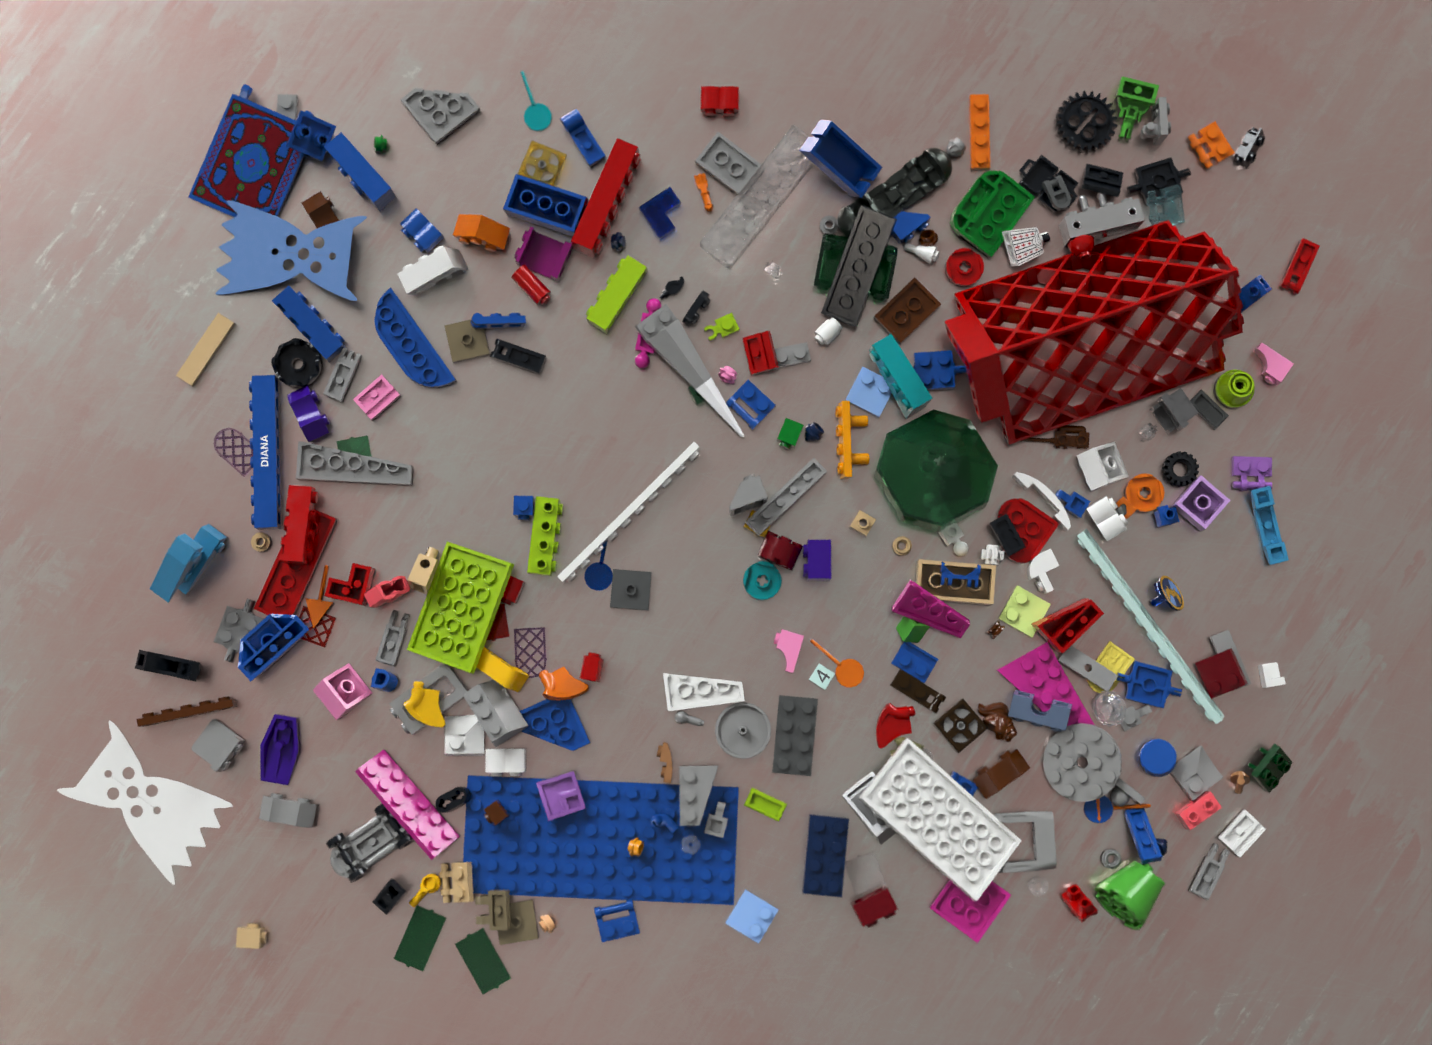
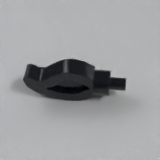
[659,276,684,299]

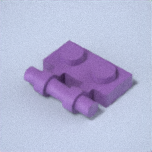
[1232,456,1272,491]

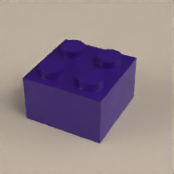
[803,540,831,581]

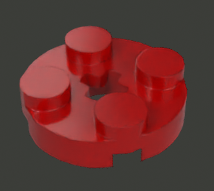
[946,248,984,287]

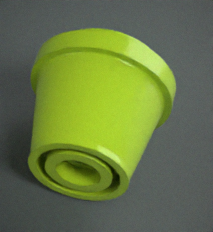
[1215,370,1255,408]

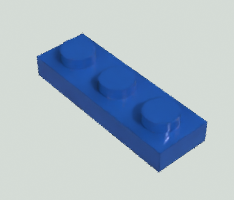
[1124,808,1162,864]

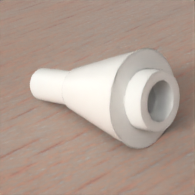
[904,243,940,265]

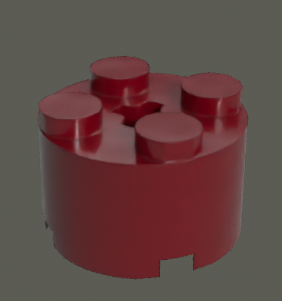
[758,531,803,570]

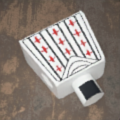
[1002,227,1050,267]

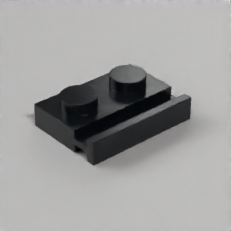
[1081,164,1124,197]

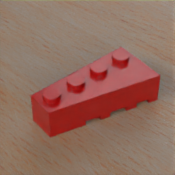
[279,485,318,565]

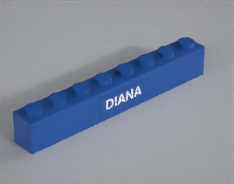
[249,375,281,530]

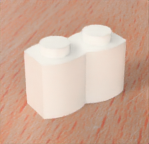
[1087,495,1128,541]
[486,749,526,776]

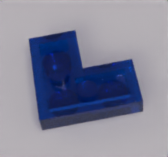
[639,187,681,239]

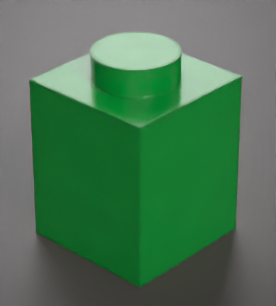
[777,418,804,449]

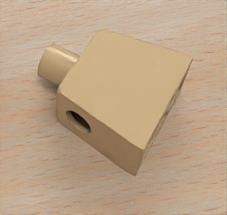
[407,547,439,594]

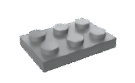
[695,132,763,196]

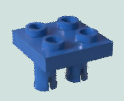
[286,111,336,161]

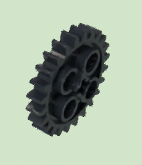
[1055,91,1118,153]

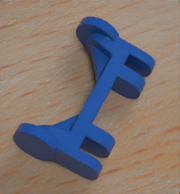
[940,562,981,588]

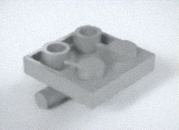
[1140,97,1171,145]

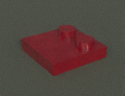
[1195,648,1248,699]

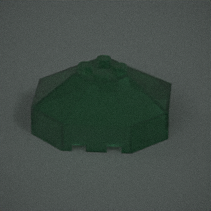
[874,409,998,532]

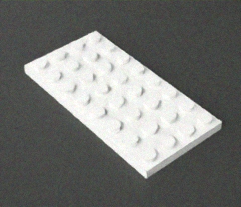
[859,738,1022,901]

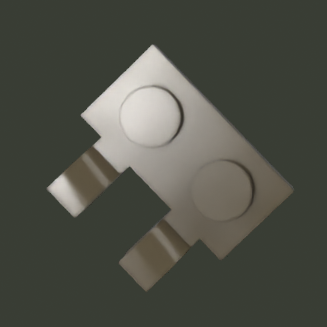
[475,890,511,930]

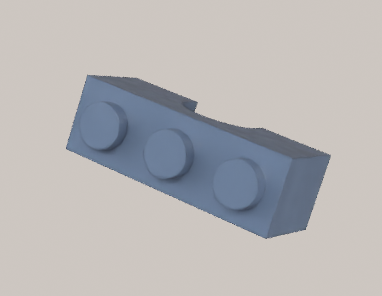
[1008,690,1072,732]

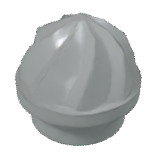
[947,138,966,158]

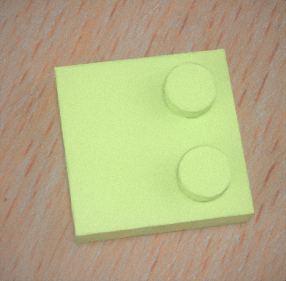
[998,585,1051,638]

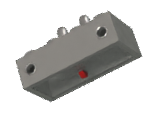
[1059,192,1144,247]

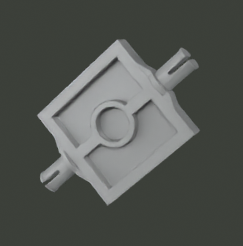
[214,598,263,663]

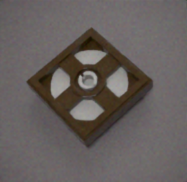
[933,698,988,753]

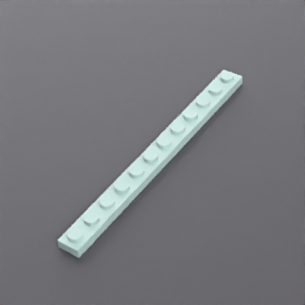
[1077,529,1224,724]

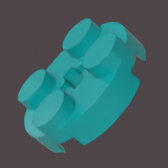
[743,561,782,600]

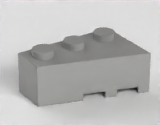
[679,766,718,826]

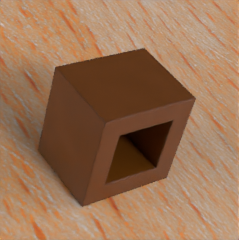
[484,800,510,825]

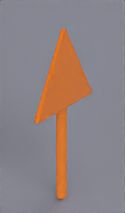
[305,565,333,628]

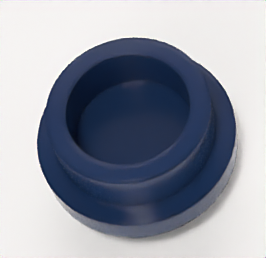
[611,232,626,251]

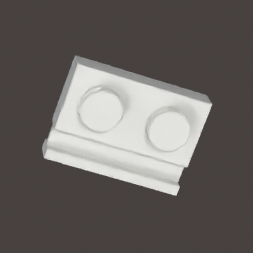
[1218,809,1266,858]

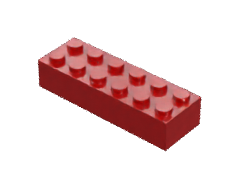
[571,138,641,258]

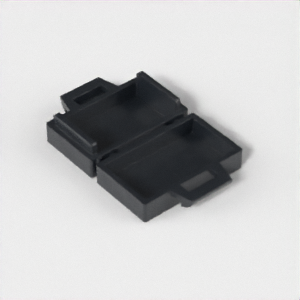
[1019,155,1078,213]

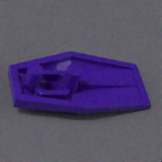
[260,714,299,785]

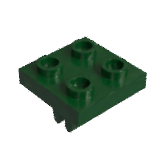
[1247,743,1293,793]

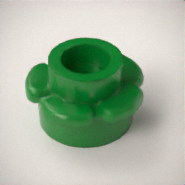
[374,135,387,153]

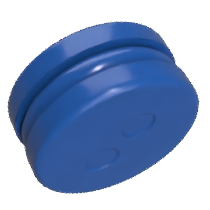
[1140,739,1177,777]

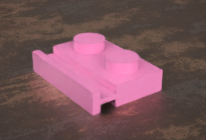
[353,374,401,421]

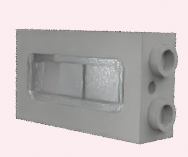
[389,663,468,735]

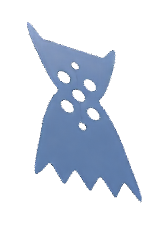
[215,200,367,301]

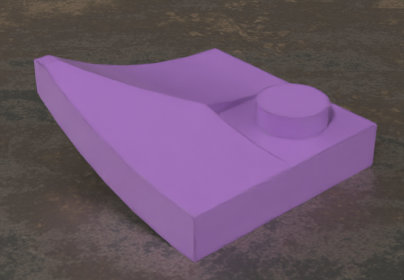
[536,771,586,821]

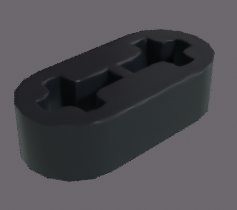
[435,787,471,813]

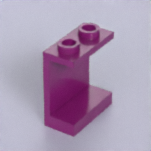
[514,226,573,282]

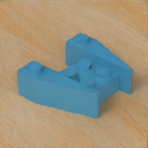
[150,524,227,603]

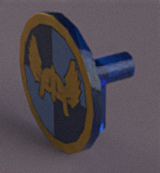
[1150,576,1184,611]

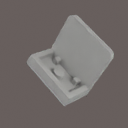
[192,719,245,772]

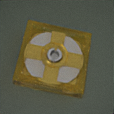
[518,141,567,186]

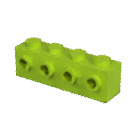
[586,255,647,334]
[527,496,563,576]

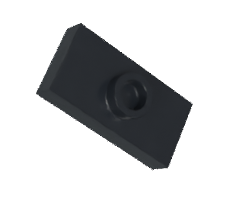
[989,514,1026,557]

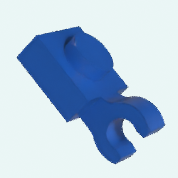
[1055,489,1091,518]

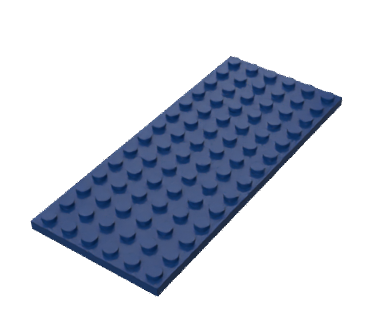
[463,775,739,905]

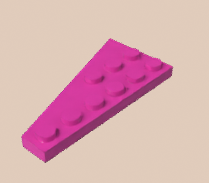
[996,642,1095,726]

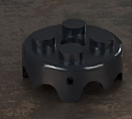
[271,338,322,388]

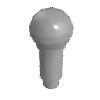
[675,711,704,726]

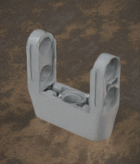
[995,811,1057,873]

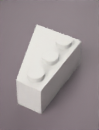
[397,246,469,295]

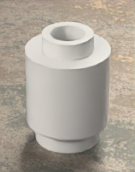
[814,317,843,346]

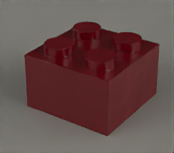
[850,886,898,928]

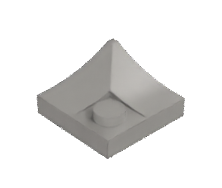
[1170,745,1223,801]

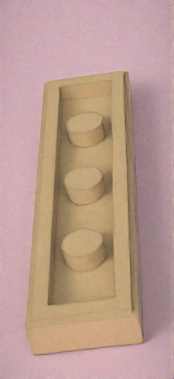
[176,313,235,386]

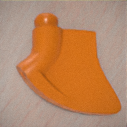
[539,667,589,701]

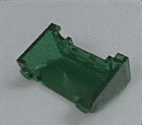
[814,234,898,300]

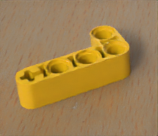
[477,647,529,692]

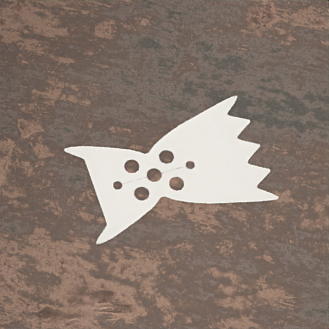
[57,721,233,885]

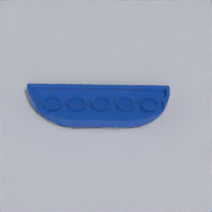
[374,288,456,387]

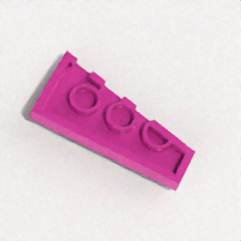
[892,580,970,638]

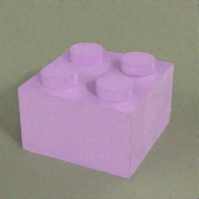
[1171,475,1230,531]

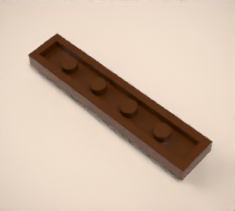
[137,696,237,727]

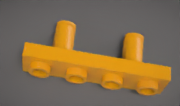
[835,401,869,479]

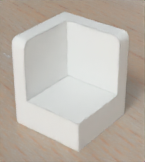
[1258,662,1286,688]

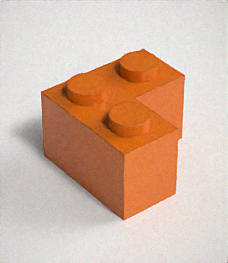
[453,214,510,252]

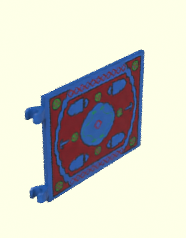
[188,84,314,217]

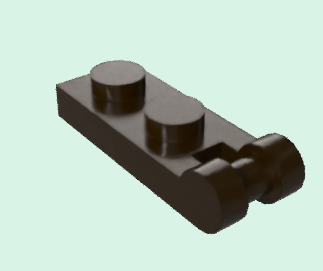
[890,669,946,714]

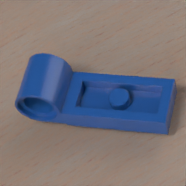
[560,109,606,167]

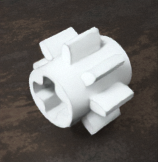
[981,545,1005,566]

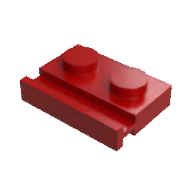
[743,330,779,375]

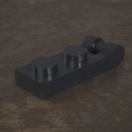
[490,339,546,374]

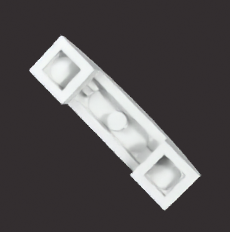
[1012,472,1071,531]

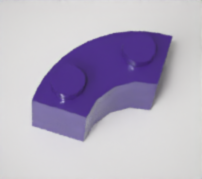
[287,385,330,442]

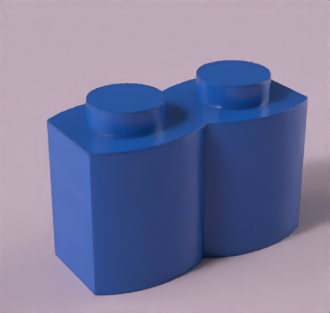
[400,208,444,253]

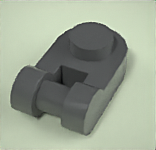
[1042,175,1071,210]

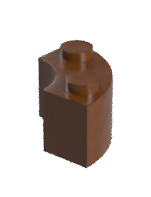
[302,191,343,228]
[973,749,1030,799]

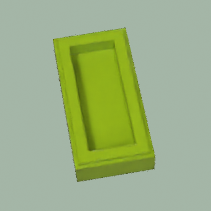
[744,788,787,822]

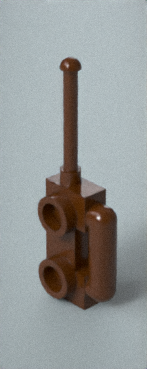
[1021,425,1089,449]

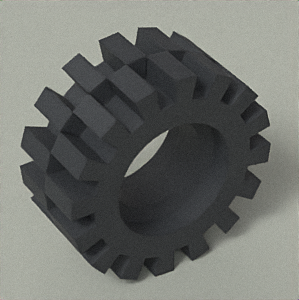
[1162,451,1199,487]

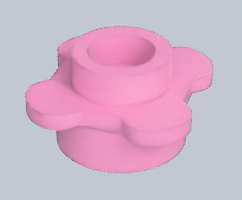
[718,366,737,384]

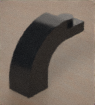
[135,650,200,682]

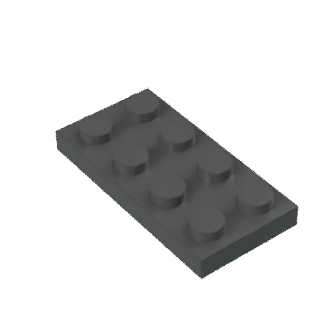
[772,695,818,776]

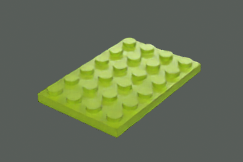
[407,542,514,674]

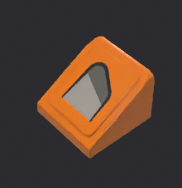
[1116,496,1136,519]

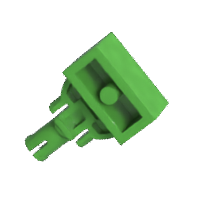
[1115,76,1159,140]

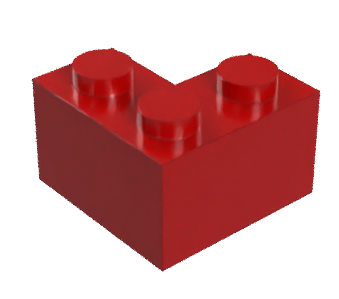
[325,563,375,606]

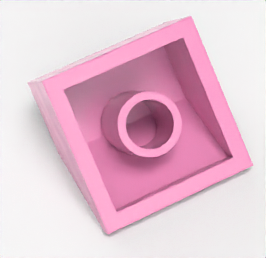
[313,663,372,720]

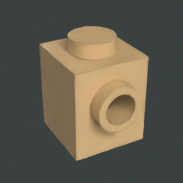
[236,923,267,949]

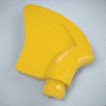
[404,681,445,727]

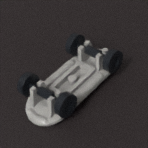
[326,804,414,883]

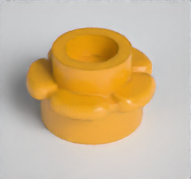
[628,838,644,856]

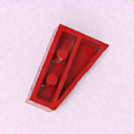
[1031,598,1104,654]

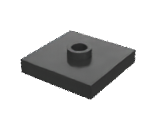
[610,569,652,611]

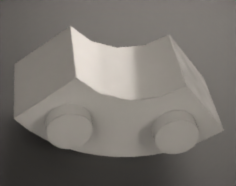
[259,793,317,828]

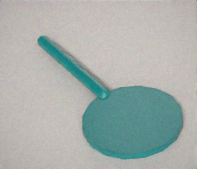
[521,71,552,131]

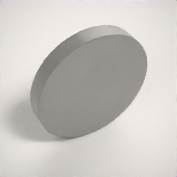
[715,702,771,759]

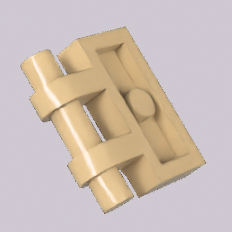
[439,862,474,903]

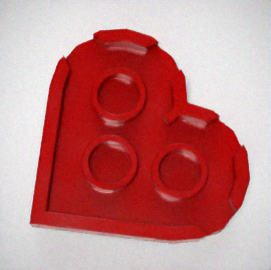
[997,498,1060,564]

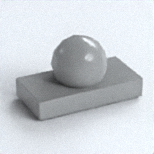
[1111,778,1145,807]

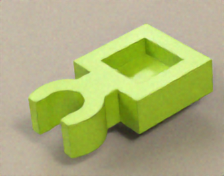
[704,313,740,341]

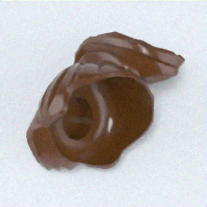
[978,702,1017,742]

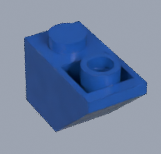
[892,211,931,245]

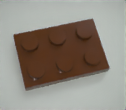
[874,277,941,344]

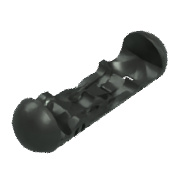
[837,148,952,238]

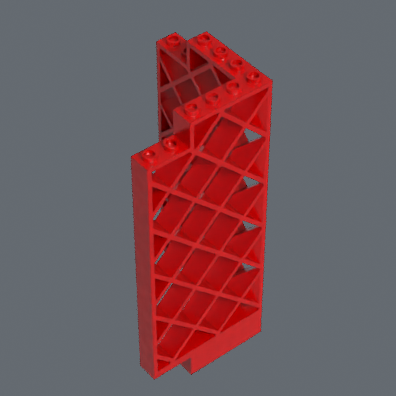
[945,220,1244,445]

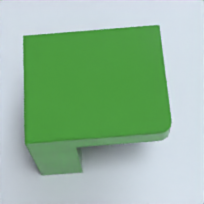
[896,616,930,643]

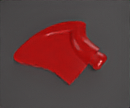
[876,703,915,749]

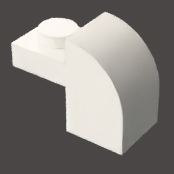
[1027,548,1059,594]

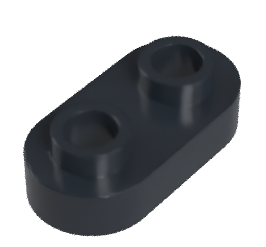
[682,290,711,326]

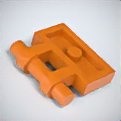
[1187,121,1235,169]

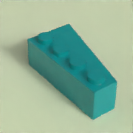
[869,334,932,419]

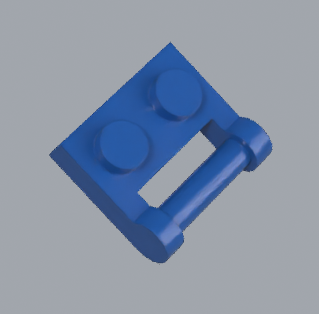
[726,380,776,430]
[594,900,640,942]

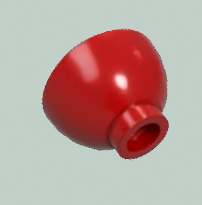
[1068,235,1094,260]

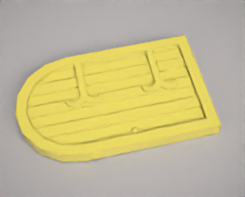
[1087,641,1135,693]

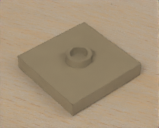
[444,319,490,363]
[498,899,539,945]

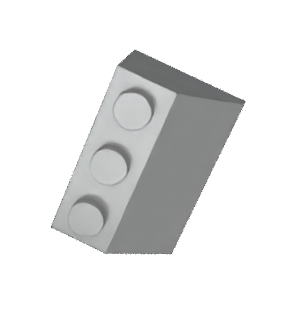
[729,474,768,516]
[462,680,529,747]

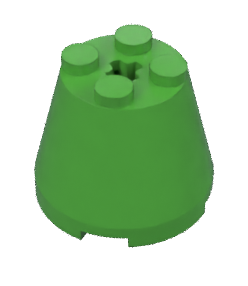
[1094,861,1165,930]

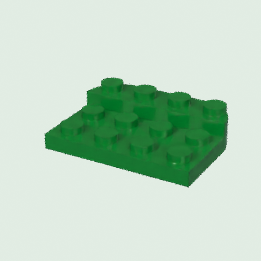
[950,171,1035,258]

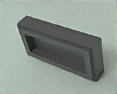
[1190,389,1229,430]

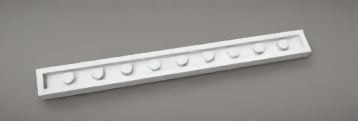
[557,442,700,583]

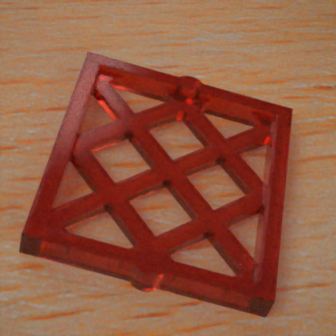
[299,606,336,647]

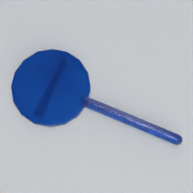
[585,540,613,591]

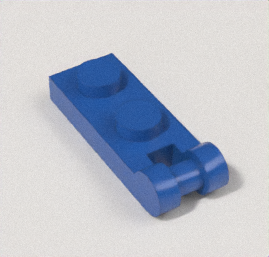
[471,313,526,329]

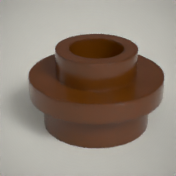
[919,229,938,246]

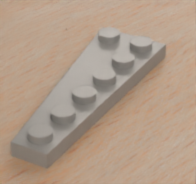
[296,441,413,485]

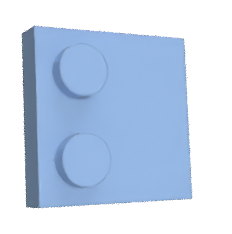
[845,366,891,418]
[725,889,779,944]

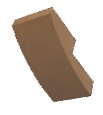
[657,742,673,783]

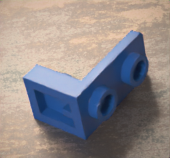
[1239,274,1272,313]

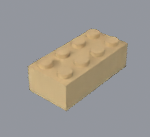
[915,559,996,606]

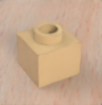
[849,510,876,537]

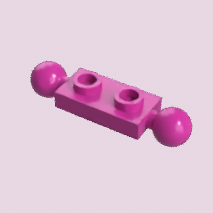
[635,298,661,369]

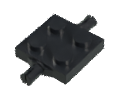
[1127,157,1191,205]

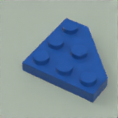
[520,699,590,751]

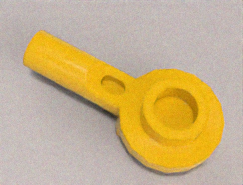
[409,874,441,908]

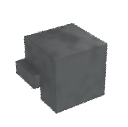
[1150,388,1198,434]

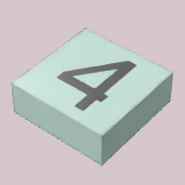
[809,663,835,690]

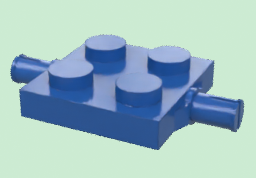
[913,350,967,391]
[1116,661,1182,708]

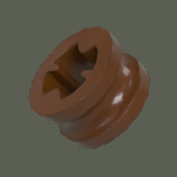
[986,620,1005,639]

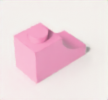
[1253,343,1294,385]
[774,629,804,674]

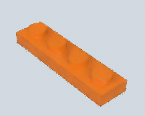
[969,94,990,170]

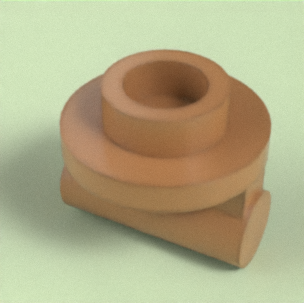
[1230,771,1250,794]

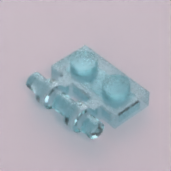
[1147,185,1185,225]

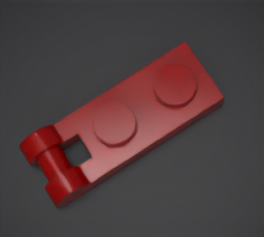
[1280,238,1320,294]

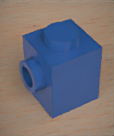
[513,496,535,520]

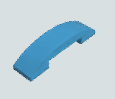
[1251,486,1289,565]

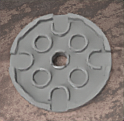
[1043,723,1122,802]

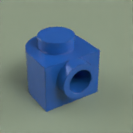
[1154,505,1180,527]
[371,668,398,692]

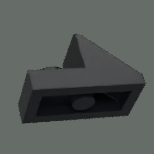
[373,878,407,915]

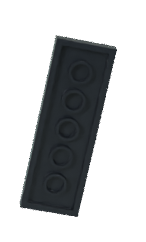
[821,205,897,327]

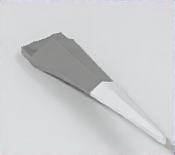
[635,304,744,437]

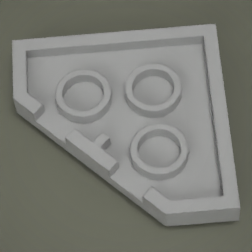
[400,88,480,144]

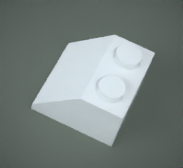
[1076,442,1129,491]

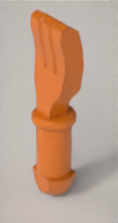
[694,173,713,211]

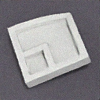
[444,715,484,756]

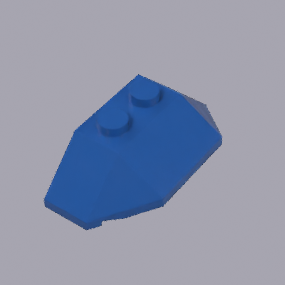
[238,614,310,682]

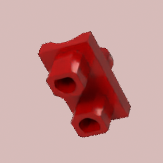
[1061,884,1098,922]

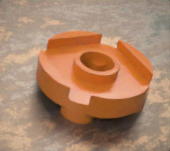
[1125,474,1165,512]

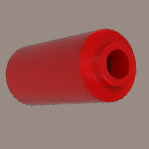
[511,265,551,305]

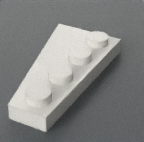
[663,673,745,712]

